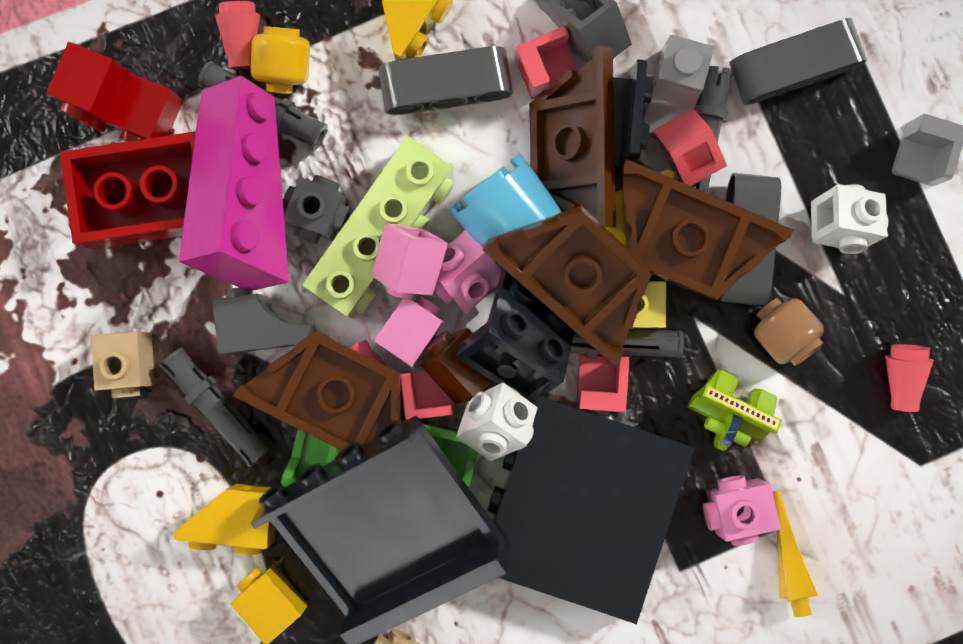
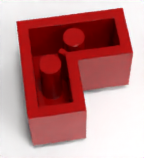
[46,41,184,142]

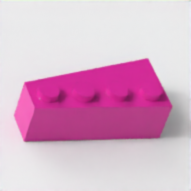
[179,76,289,291]

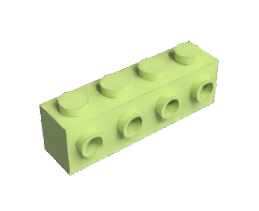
[302,135,455,318]

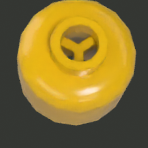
[251,26,310,94]

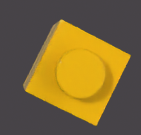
[230,564,309,644]

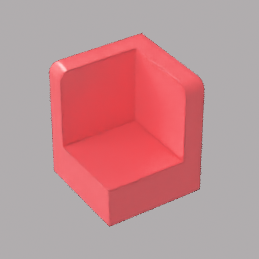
[515,26,578,99]
[653,109,727,186]
[576,355,629,412]
[401,371,454,420]

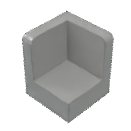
[892,113,963,186]

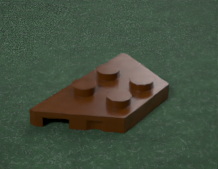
[529,45,616,227]
[621,159,794,300]
[482,206,651,366]
[233,331,401,450]

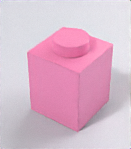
[371,223,448,299]
[374,295,444,367]

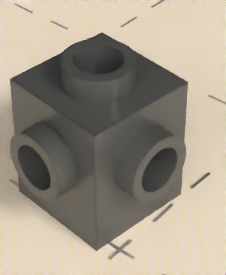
[283,175,351,244]

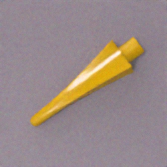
[772,490,819,617]

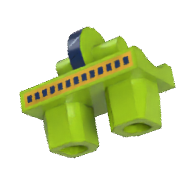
[687,369,782,451]

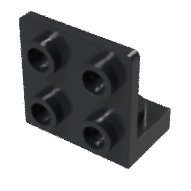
[613,59,654,170]
[456,270,575,403]

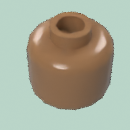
[754,298,824,366]

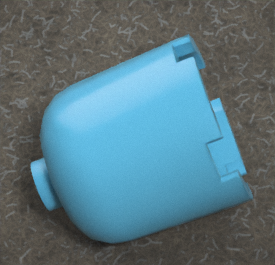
[448,153,562,268]

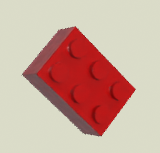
[60,131,196,249]

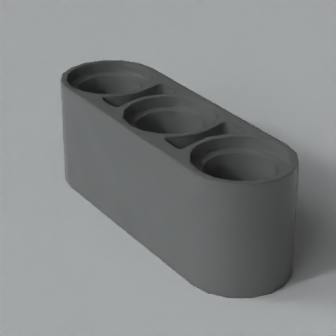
[729,17,867,105]
[378,46,513,115]
[718,172,782,306]

